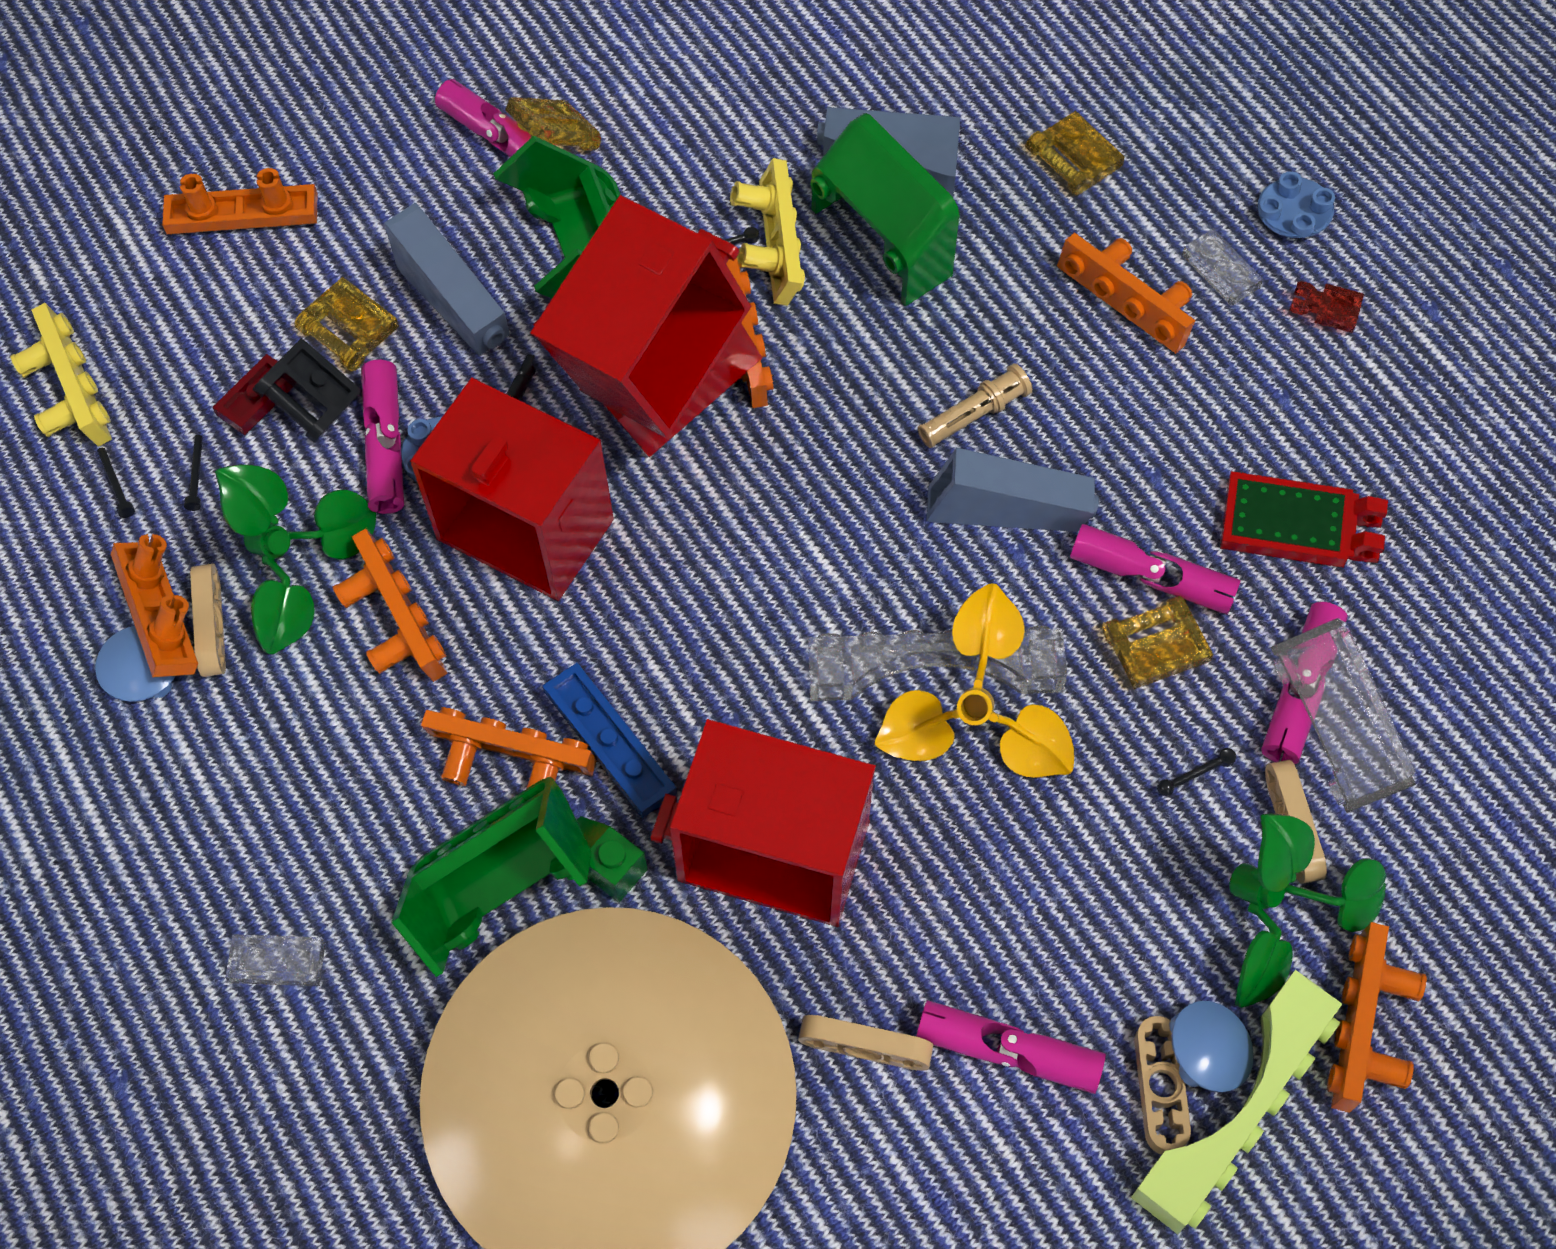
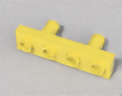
[730,158,805,306]
[10,303,112,447]

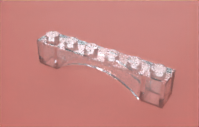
[808,625,1068,701]

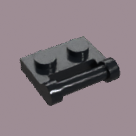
[253,338,362,443]

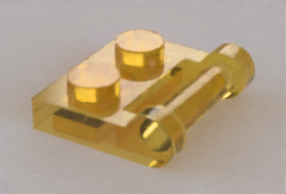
[505,97,601,151]
[1025,111,1125,195]
[294,277,399,371]
[1102,596,1214,689]

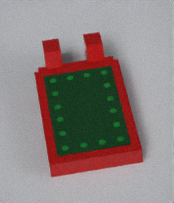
[1220,471,1388,568]

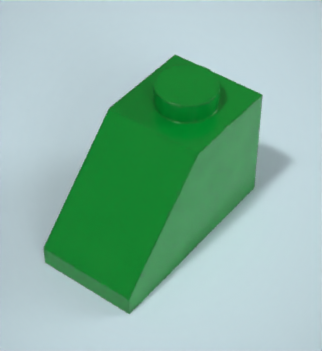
[577,816,648,903]

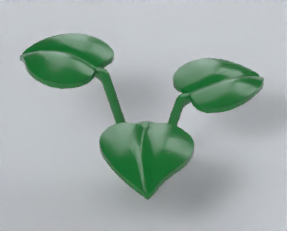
[215,464,376,654]
[1229,814,1386,1007]

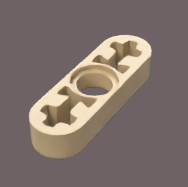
[190,563,226,677]
[1265,760,1327,884]
[798,1015,934,1071]
[1134,1016,1191,1155]

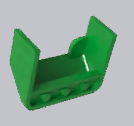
[810,113,960,307]
[493,136,621,298]
[391,777,591,977]

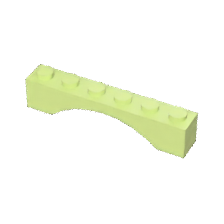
[1130,970,1342,1234]

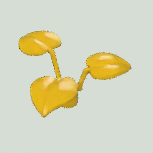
[875,583,1074,778]

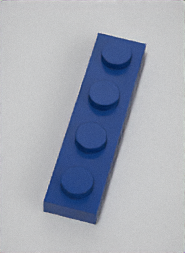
[542,663,678,819]

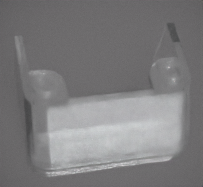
[1270,618,1420,813]

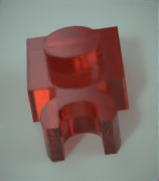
[1289,281,1364,333]

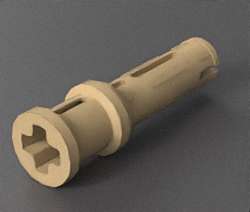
[918,363,1032,448]

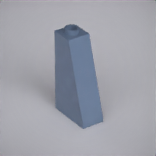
[817,107,960,197]
[384,202,510,356]
[926,447,1099,532]

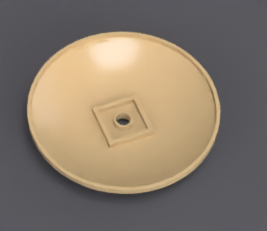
[420,907,797,1249]

